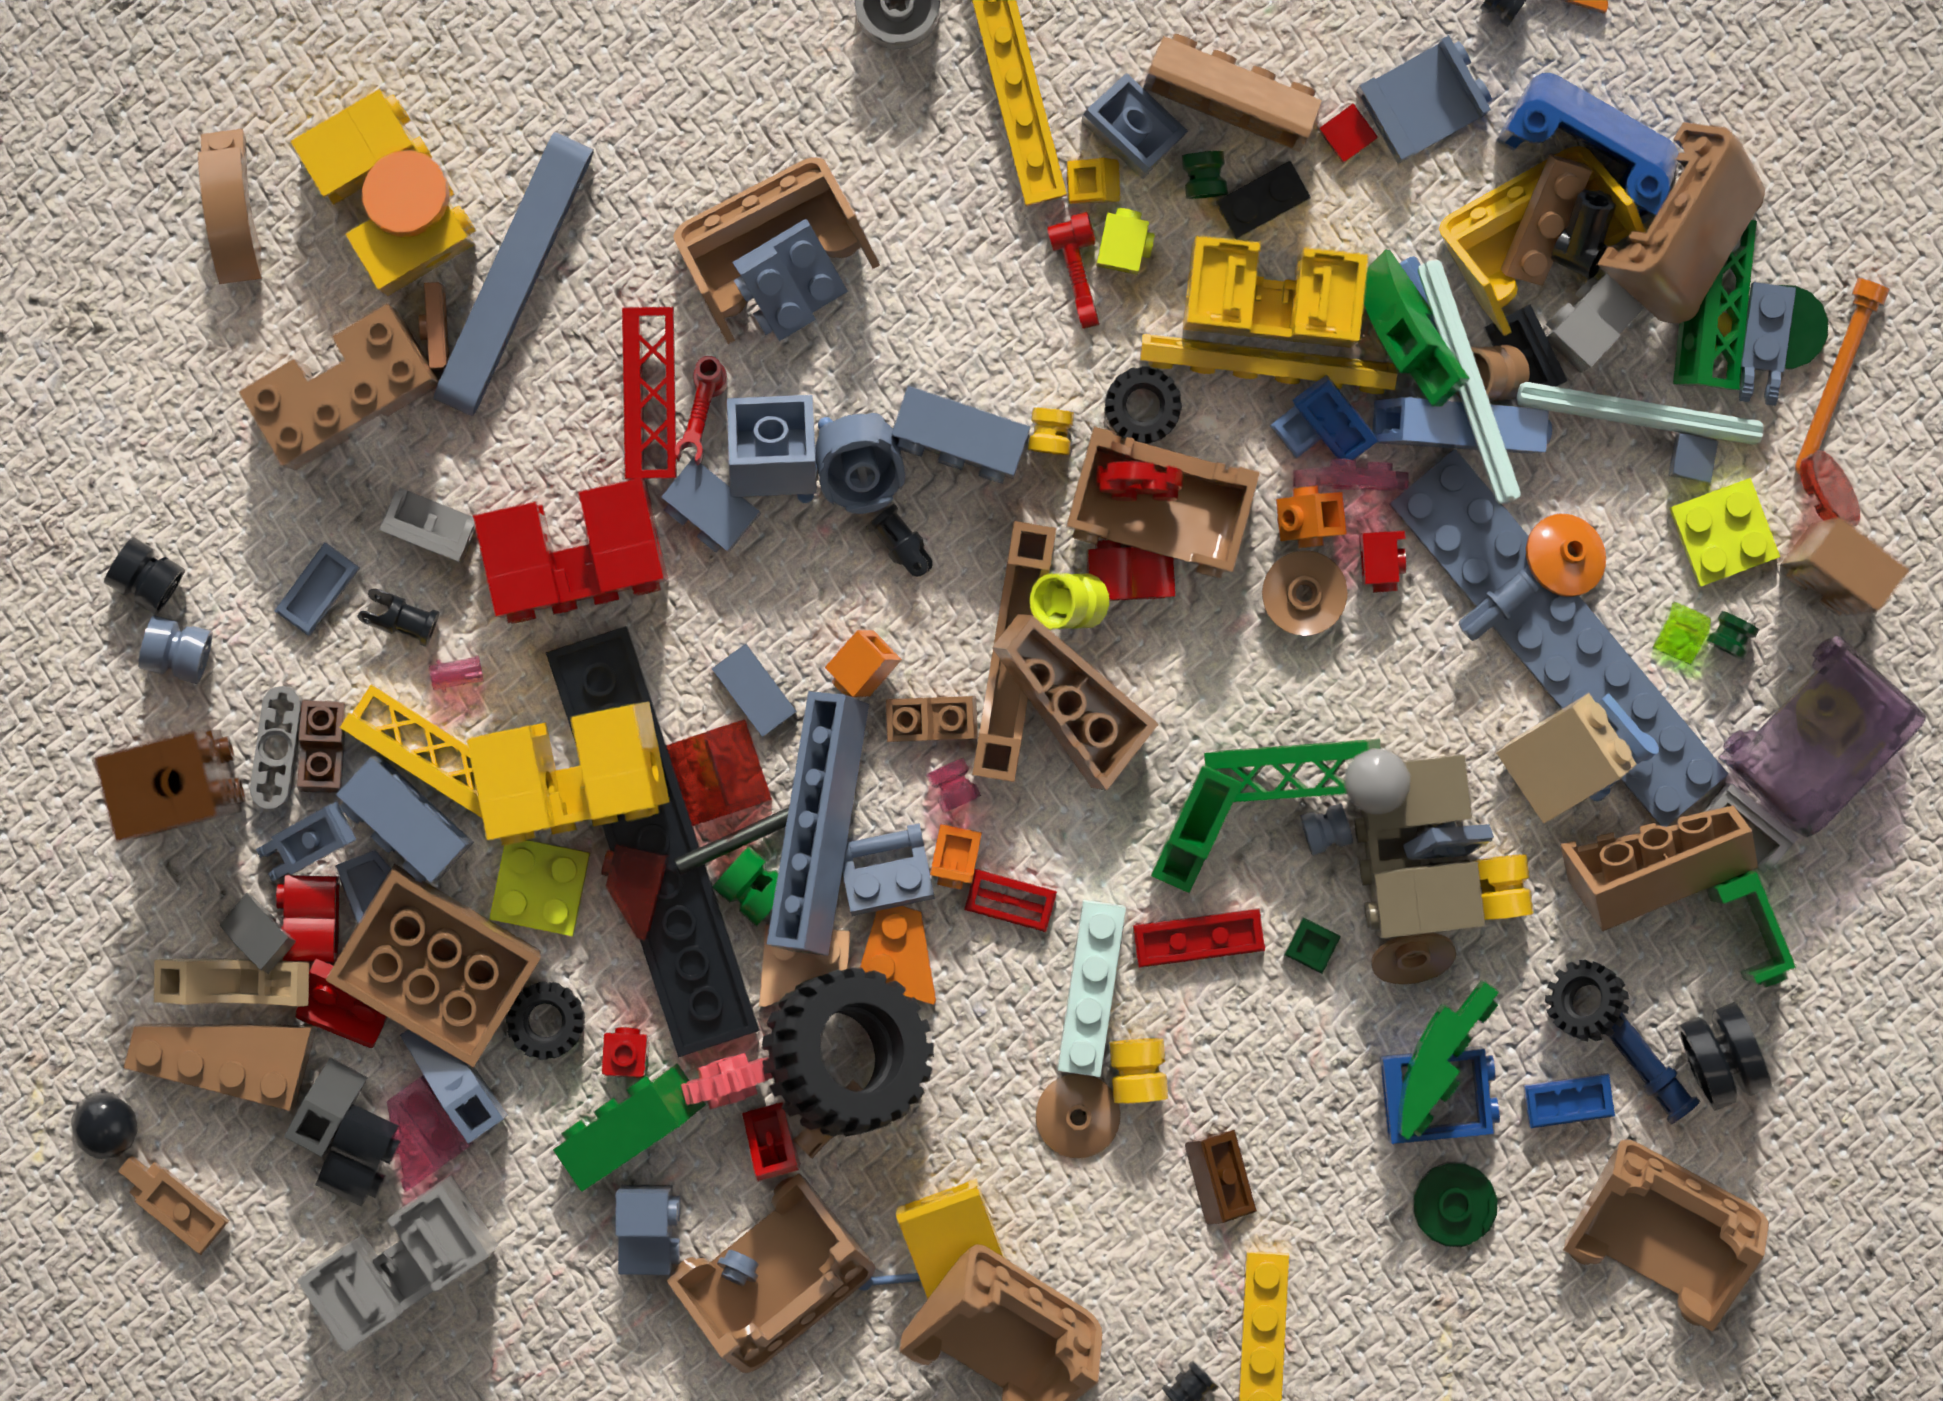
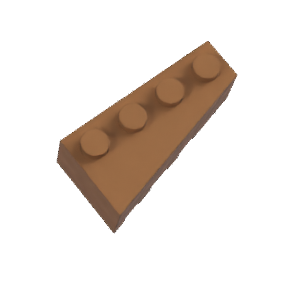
[992,614,1159,791]
[1560,805,1758,932]
[124,1023,317,1111]

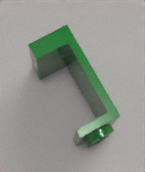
[1706,871,1796,987]

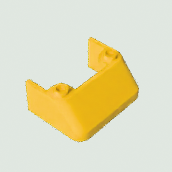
[1439,146,1646,336]

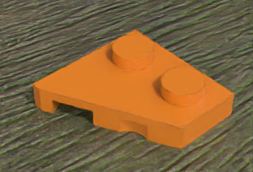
[860,906,936,1005]

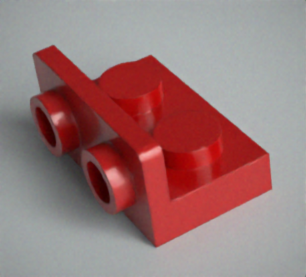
[295,959,388,1048]

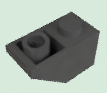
[284,1058,368,1157]

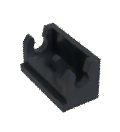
[1484,304,1568,387]

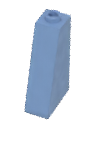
[1372,397,1552,453]

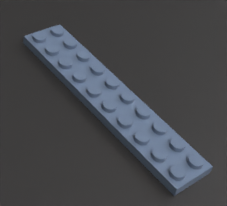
[1389,449,1729,827]

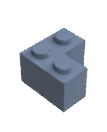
[616,1185,681,1275]

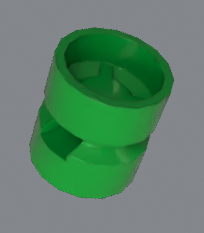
[712,846,778,927]

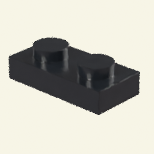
[1215,160,1311,240]

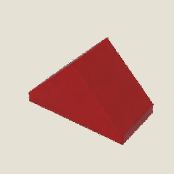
[742,1102,801,1182]

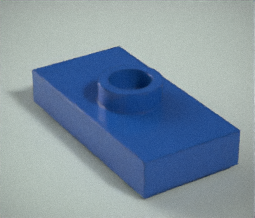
[1293,375,1378,466]
[1523,1073,1615,1128]

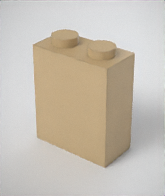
[1496,693,1636,824]

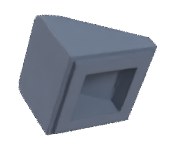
[1668,432,1718,483]

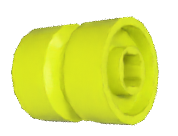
[1030,574,1109,629]

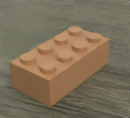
[1781,517,1910,616]

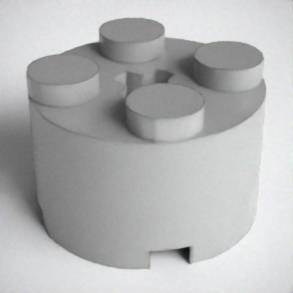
[855,0,940,50]

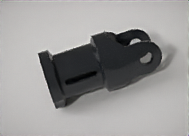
[865,504,933,577]
[357,589,440,647]

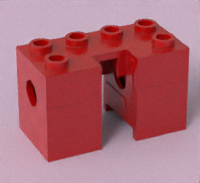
[473,478,669,624]

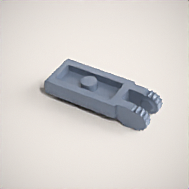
[1739,282,1796,406]
[256,802,356,881]

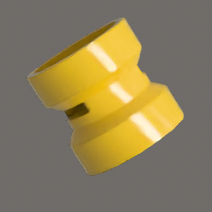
[1028,407,1074,455]

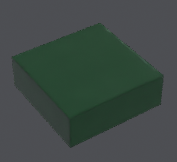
[1283,917,1341,974]

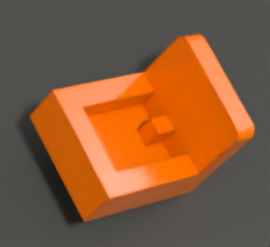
[930,824,982,890]

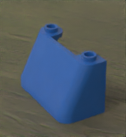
[1495,73,1679,224]

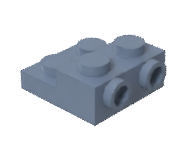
[733,219,848,341]

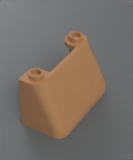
[1597,122,1765,324]
[1066,426,1260,579]
[1563,1139,1769,1332]
[666,1173,876,1373]
[899,1245,1102,1401]

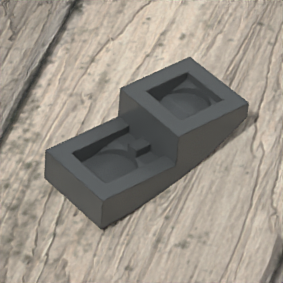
[220,893,296,974]

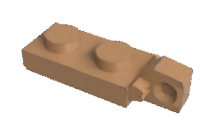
[118,1155,230,1255]

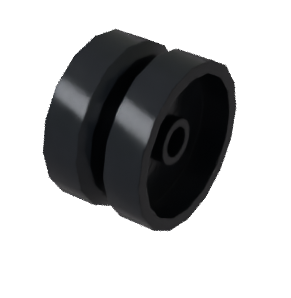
[1678,1002,1772,1111]

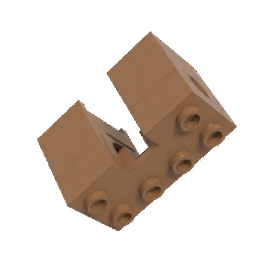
[238,304,439,471]

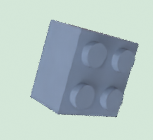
[727,395,817,497]

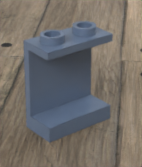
[1356,35,1492,164]

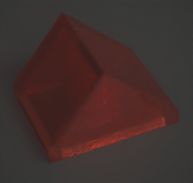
[667,719,772,826]

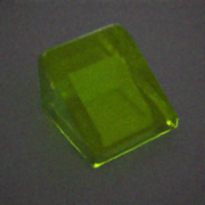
[1653,602,1711,665]

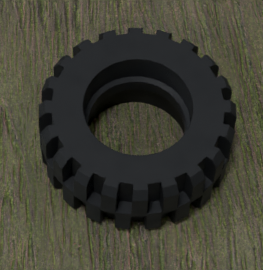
[762,968,934,1137]

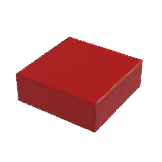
[1318,103,1378,164]

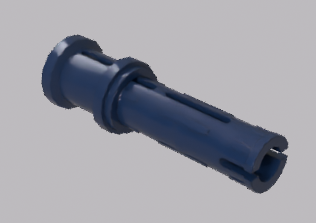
[1609,1012,1701,1125]

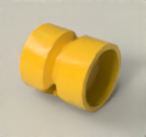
[1472,854,1534,920]
[1109,1038,1168,1103]

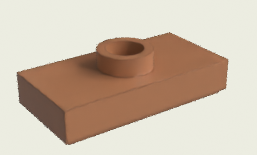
[419,282,450,371]

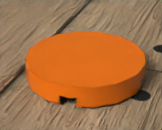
[362,150,449,237]

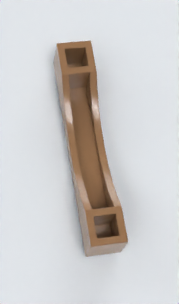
[972,521,1057,782]

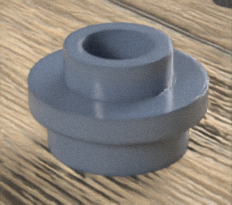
[717,1250,759,1286]

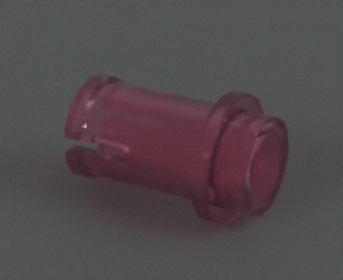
[429,655,484,693]

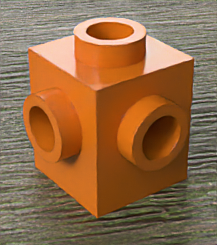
[1276,486,1347,548]

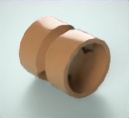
[1455,345,1530,401]

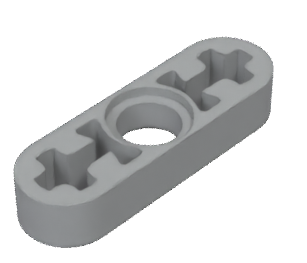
[250,686,302,809]

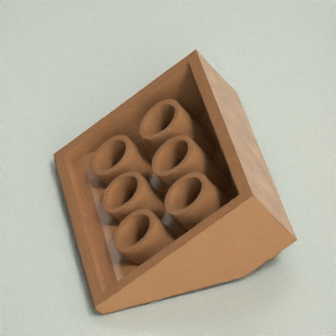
[1143,34,1322,152]
[326,863,541,1068]

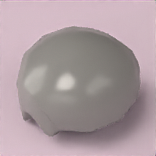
[1344,749,1410,814]

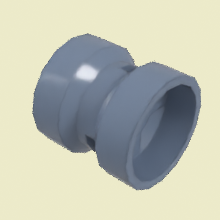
[1300,803,1353,856]

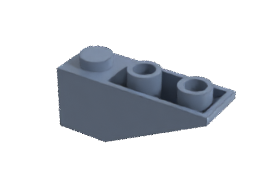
[400,1029,508,1144]

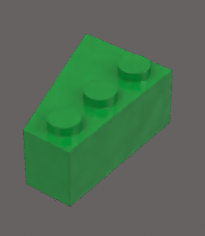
[553,1063,706,1192]

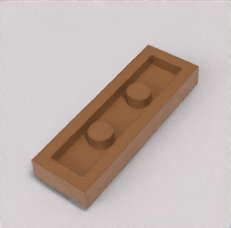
[1500,154,1593,286]

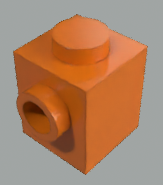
[825,630,902,697]

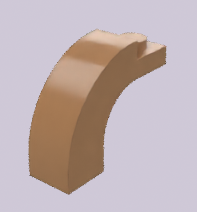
[198,129,262,284]

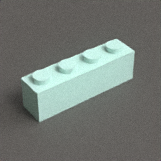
[1057,899,1126,1077]

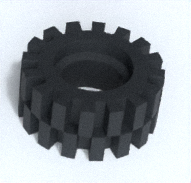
[1104,366,1182,444]
[1545,960,1629,1042]
[506,981,585,1060]

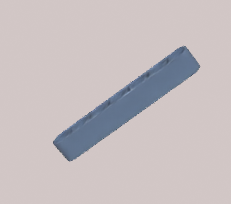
[433,132,594,416]

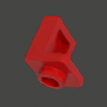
[602,1027,650,1078]

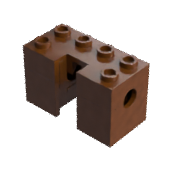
[93,730,246,842]

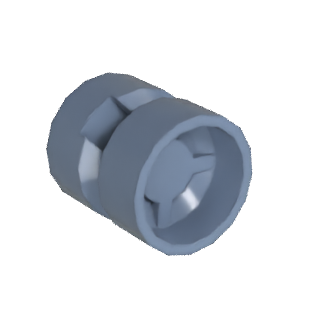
[138,615,213,684]

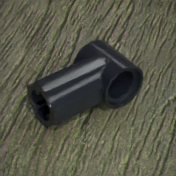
[1551,189,1616,279]

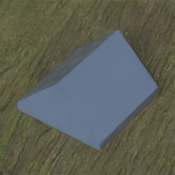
[1081,73,1188,179]

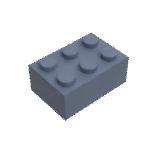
[891,386,1030,484]
[336,756,474,883]

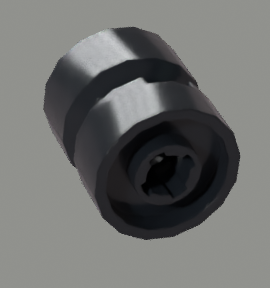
[104,537,185,615]

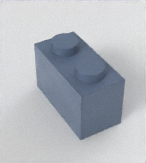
[661,457,761,553]

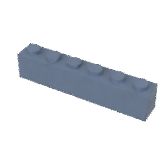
[767,691,869,956]

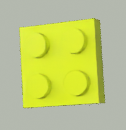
[1669,477,1780,587]
[489,840,591,936]

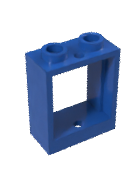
[1380,1046,1500,1144]

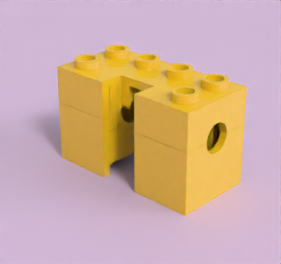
[290,89,476,296]
[1182,236,1368,348]
[466,702,669,846]

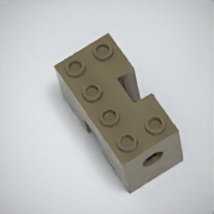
[1354,754,1485,938]

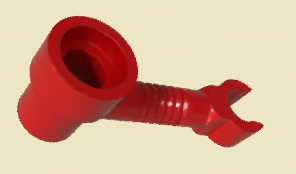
[1047,212,1100,329]
[675,356,728,466]

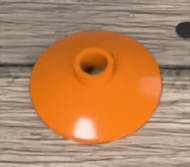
[1526,514,1606,597]

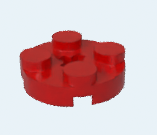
[1096,462,1183,501]

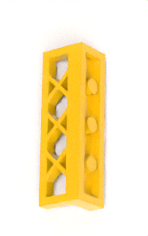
[340,684,483,819]

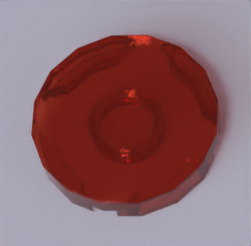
[1800,450,1860,527]

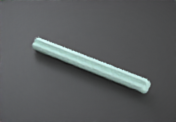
[1417,260,1521,504]
[1517,382,1764,445]

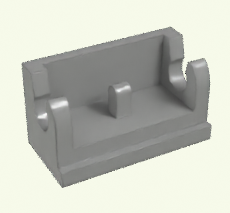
[379,488,476,563]
[1703,783,1799,873]

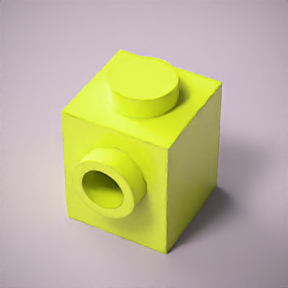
[1096,208,1155,275]

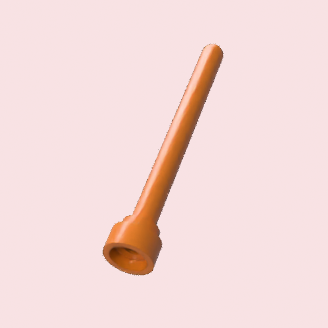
[1795,278,1890,476]

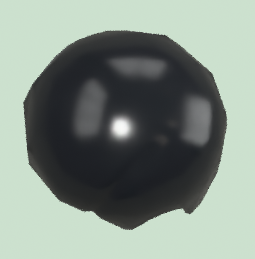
[71,1091,138,1159]

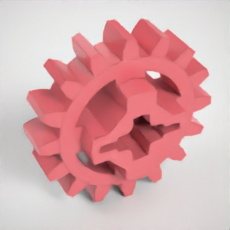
[681,1053,772,1109]

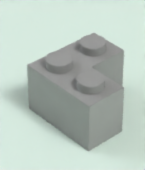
[1546,273,1644,373]

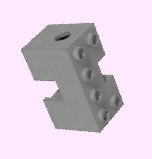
[296,1175,498,1353]

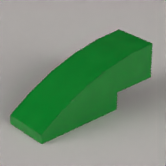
[1151,765,1242,893]

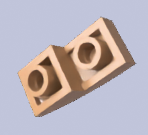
[886,696,978,742]

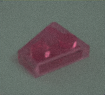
[387,1075,474,1192]

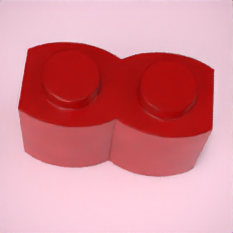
[1086,540,1176,601]
[276,875,340,962]

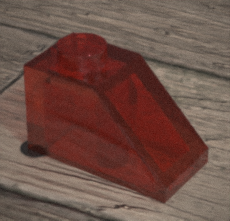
[601,843,669,940]

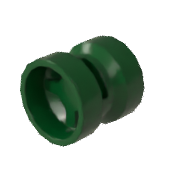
[1182,151,1228,199]

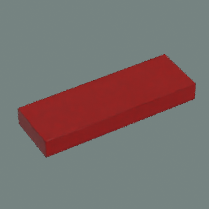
[1133,908,1265,968]

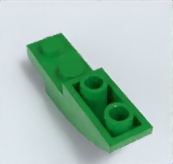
[1363,249,1470,407]
[1397,980,1499,1140]

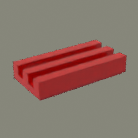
[964,868,1057,932]

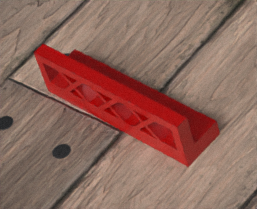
[622,307,677,480]

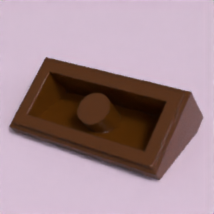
[1185,1130,1257,1225]

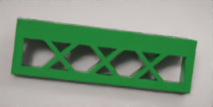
[1673,220,1757,390]
[1204,739,1381,802]

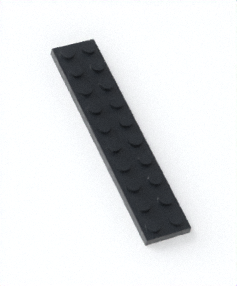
[545,626,760,1058]

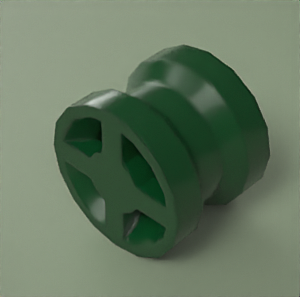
[1706,611,1759,660]

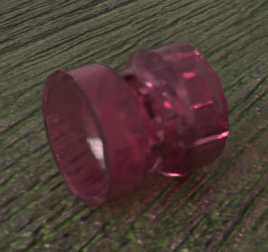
[926,757,982,813]

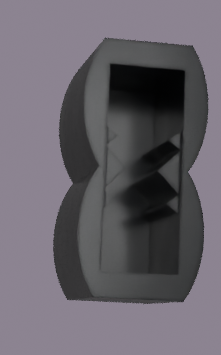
[315,1104,401,1207]

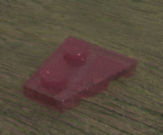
[1293,459,1409,491]

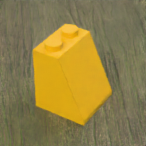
[896,1178,1006,1299]

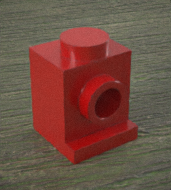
[1359,530,1406,593]

